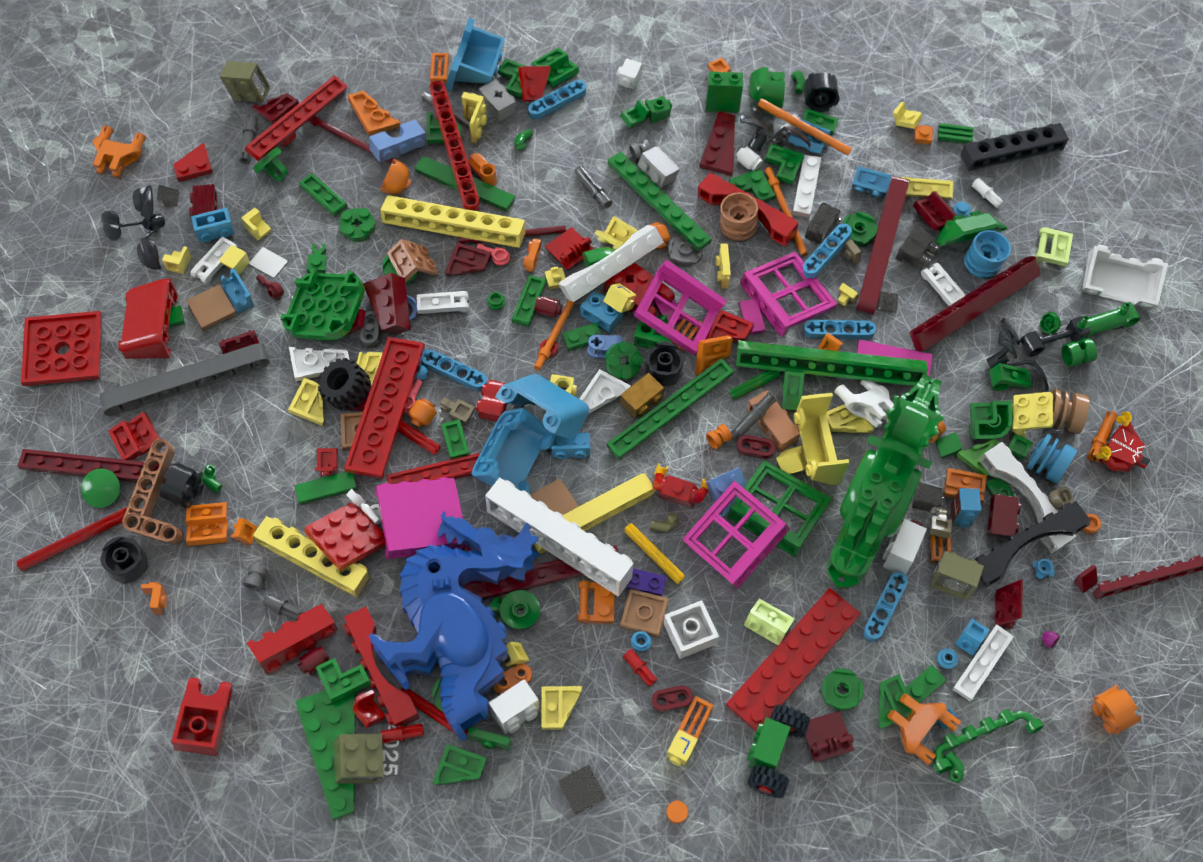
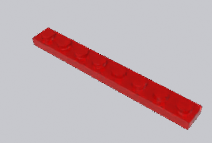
[245,75,348,162]

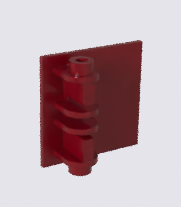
[994,579,1023,629]
[805,711,854,762]

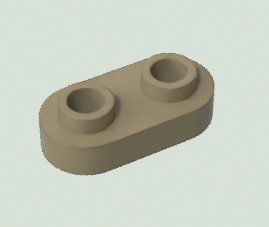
[1049,486,1074,509]

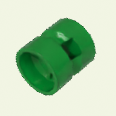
[1061,338,1097,367]

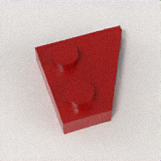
[518,66,550,102]
[705,310,754,342]

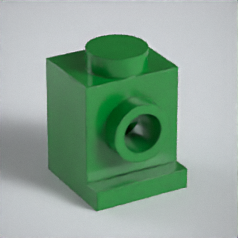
[645,96,672,123]

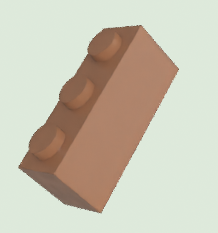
[747,390,800,453]

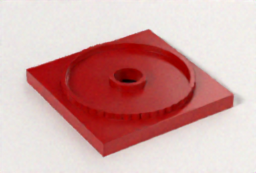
[21,311,102,386]

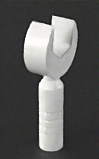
[346,489,382,525]

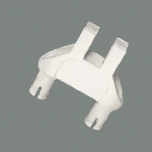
[835,380,894,428]

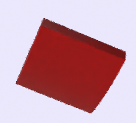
[108,412,159,460]

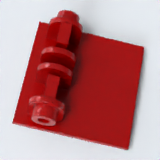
[545,227,594,270]

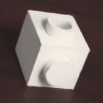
[617,58,642,89]

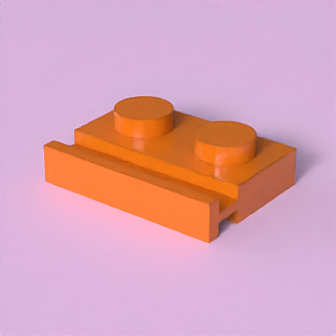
[943,468,987,504]

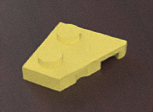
[288,378,324,426]

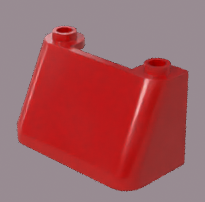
[118,279,178,359]

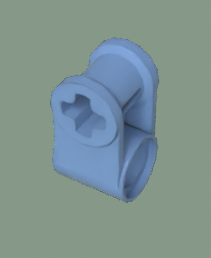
[587,334,623,358]

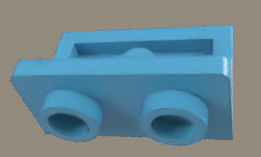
[788,119,830,154]
[852,166,892,198]

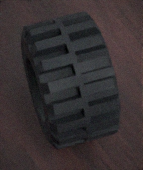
[317,358,371,411]

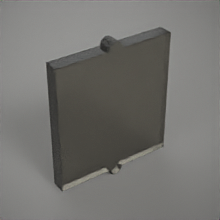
[558,765,606,815]

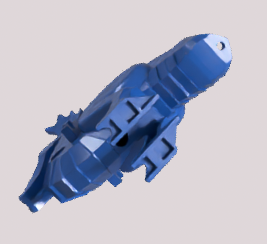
[368,511,540,742]

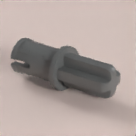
[262,593,303,620]

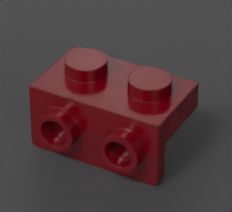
[913,191,956,231]

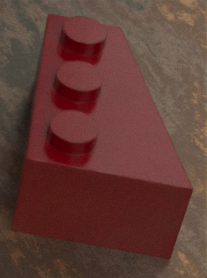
[363,273,411,335]

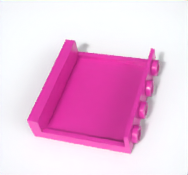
[374,477,467,559]

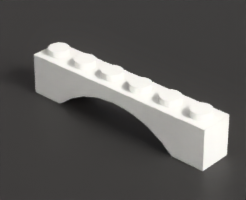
[558,225,664,302]
[978,442,1076,554]

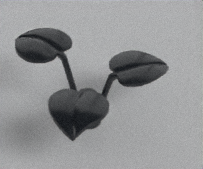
[740,103,811,151]
[101,185,165,270]
[986,318,1049,392]

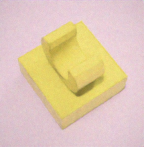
[545,266,566,290]
[838,283,859,306]
[506,642,529,667]

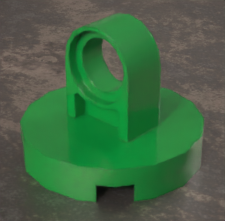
[252,146,288,181]

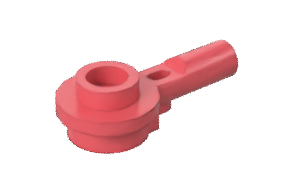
[477,243,510,266]
[404,379,423,414]

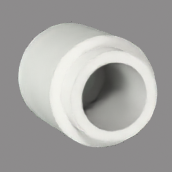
[736,147,763,171]

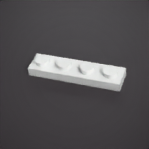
[792,155,821,218]
[952,625,1014,701]

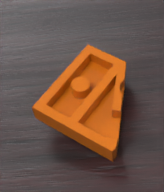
[695,335,733,376]

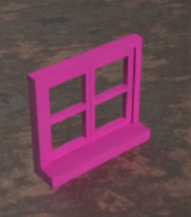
[740,252,837,337]
[633,260,727,356]
[682,481,790,589]

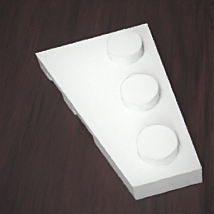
[289,347,350,382]

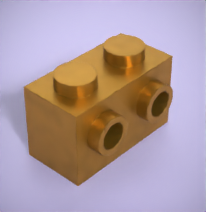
[620,373,664,419]

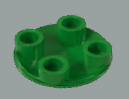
[81,469,120,508]

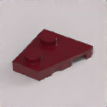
[445,242,491,276]

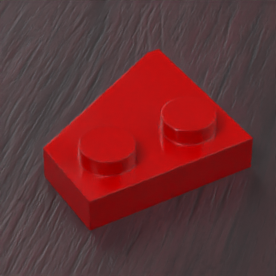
[173,143,213,182]

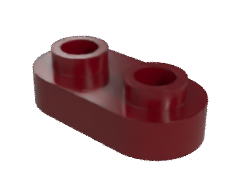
[737,435,776,459]
[651,685,693,712]

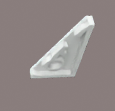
[579,369,631,414]

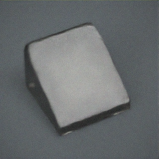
[157,185,179,207]

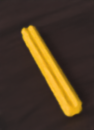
[624,523,685,584]

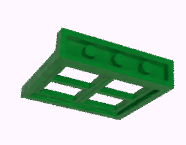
[727,460,832,557]

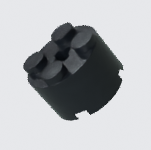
[803,73,840,112]
[645,342,684,386]
[160,462,204,508]
[100,536,148,584]

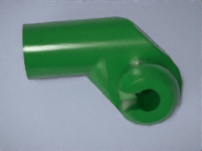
[791,70,806,94]
[514,129,533,151]
[202,465,222,493]
[944,750,964,783]

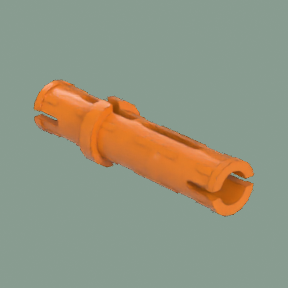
[1087,411,1118,462]

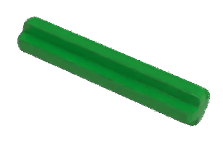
[730,370,780,399]

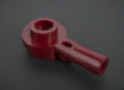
[256,274,284,300]

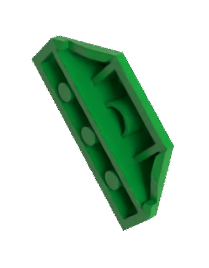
[934,210,1008,246]

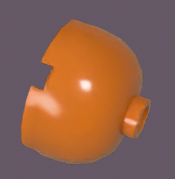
[379,159,411,195]

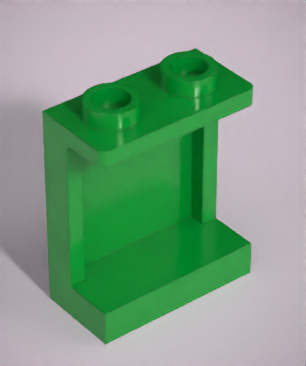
[705,71,743,113]

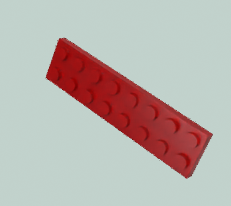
[344,337,425,479]
[726,588,861,731]

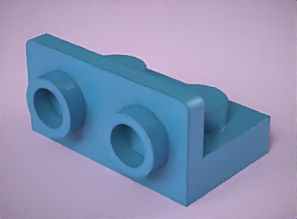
[552,433,591,459]

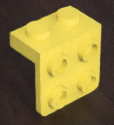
[462,92,488,144]
[595,216,639,250]
[1011,392,1053,439]

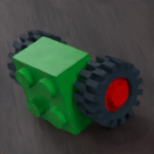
[746,705,810,798]

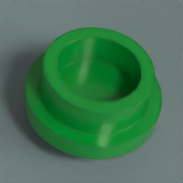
[487,292,505,310]

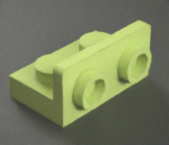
[744,598,794,645]

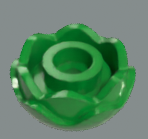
[1039,311,1061,335]

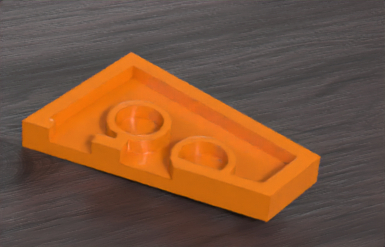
[348,91,401,136]

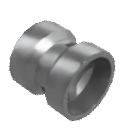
[629,139,651,161]
[242,564,268,591]

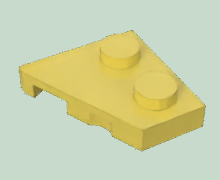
[826,404,874,433]
[541,686,582,730]

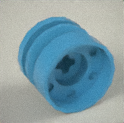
[964,230,1011,279]
[1027,433,1078,485]

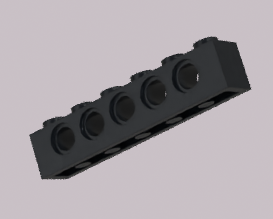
[961,123,1069,171]

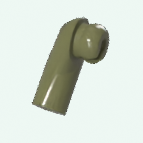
[650,513,678,532]

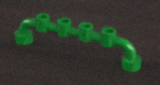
[933,709,1044,774]

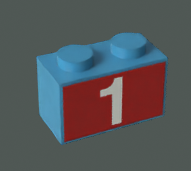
[951,488,981,528]

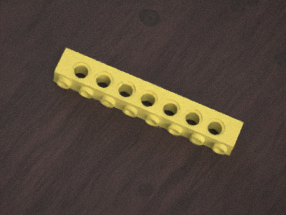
[381,195,526,248]

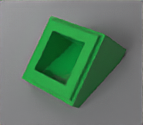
[935,432,962,458]

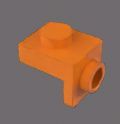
[141,582,168,615]

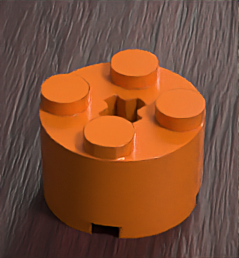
[1091,685,1141,735]

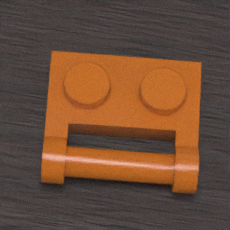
[577,581,614,624]

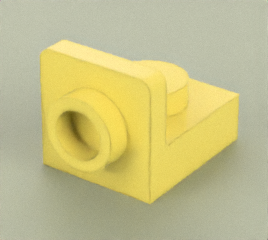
[893,102,922,129]

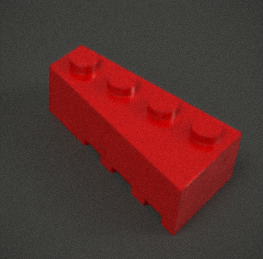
[247,604,337,675]

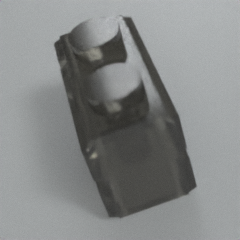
[805,202,842,245]

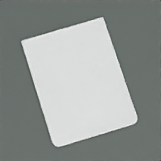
[249,247,287,277]

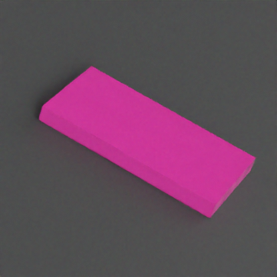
[856,340,933,387]

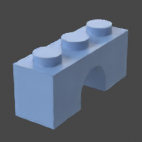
[369,120,426,163]

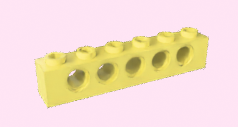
[253,516,370,598]

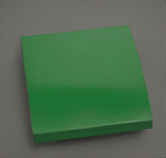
[531,47,579,88]

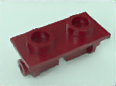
[218,330,259,354]

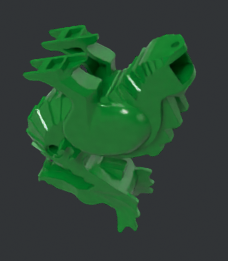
[827,374,945,588]

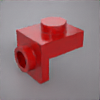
[315,448,338,476]
[352,690,385,728]

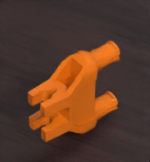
[92,126,146,178]
[887,694,961,765]

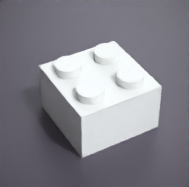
[882,519,927,575]
[663,600,719,659]
[489,680,539,735]

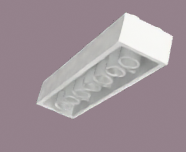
[485,478,634,597]

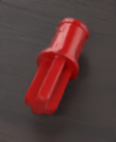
[622,649,657,686]
[381,724,424,744]

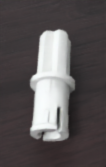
[972,178,1003,208]

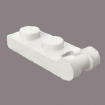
[191,236,237,284]
[921,263,965,306]
[417,291,469,314]

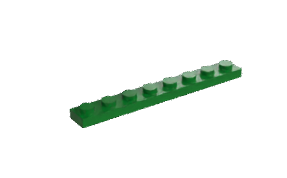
[608,151,712,252]
[607,358,734,460]

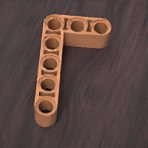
[122,438,183,545]

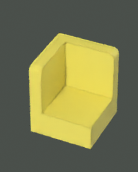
[241,208,271,240]
[219,245,250,275]
[162,246,192,274]
[776,445,807,474]

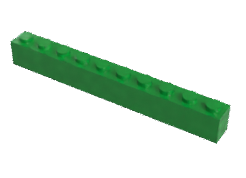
[736,340,928,386]

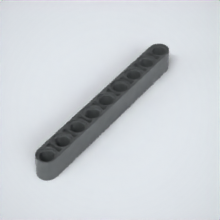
[100,344,270,416]

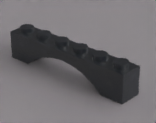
[974,501,1091,588]

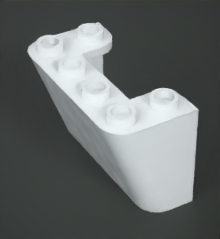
[1082,245,1168,308]

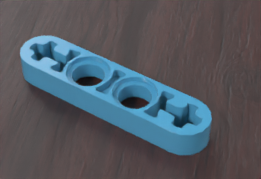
[528,80,586,119]
[803,224,852,278]
[803,320,876,340]
[421,349,487,391]
[863,572,908,642]

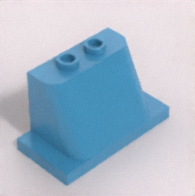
[445,18,505,91]

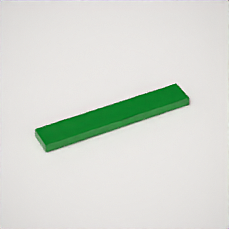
[415,156,515,212]

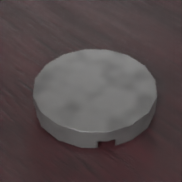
[668,234,703,267]

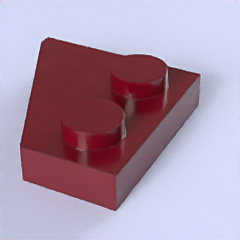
[252,93,299,124]

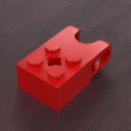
[603,262,675,317]
[171,677,233,756]

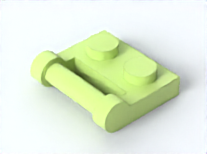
[1035,227,1073,267]

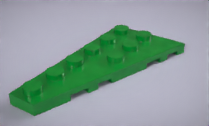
[295,690,356,820]

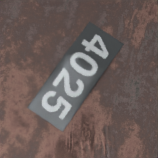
[381,720,404,777]

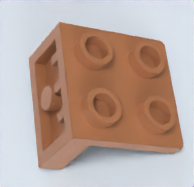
[387,239,439,282]

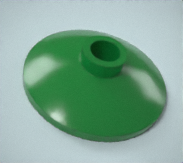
[500,590,540,629]

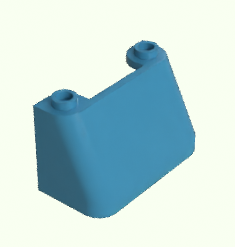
[495,374,589,440]
[472,408,556,493]

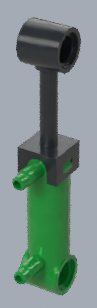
[1020,302,1141,357]

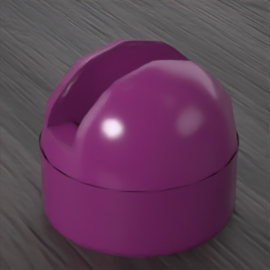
[1042,631,1060,649]

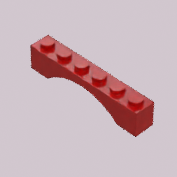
[698,172,799,247]
[343,607,419,728]

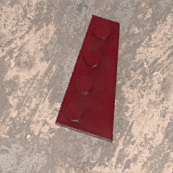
[699,111,735,177]

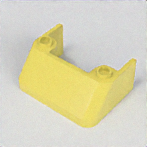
[794,393,849,485]

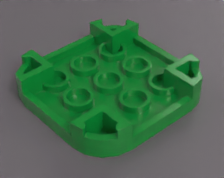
[281,269,365,340]

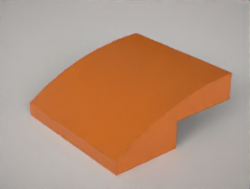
[186,502,228,546]

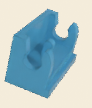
[221,268,254,314]

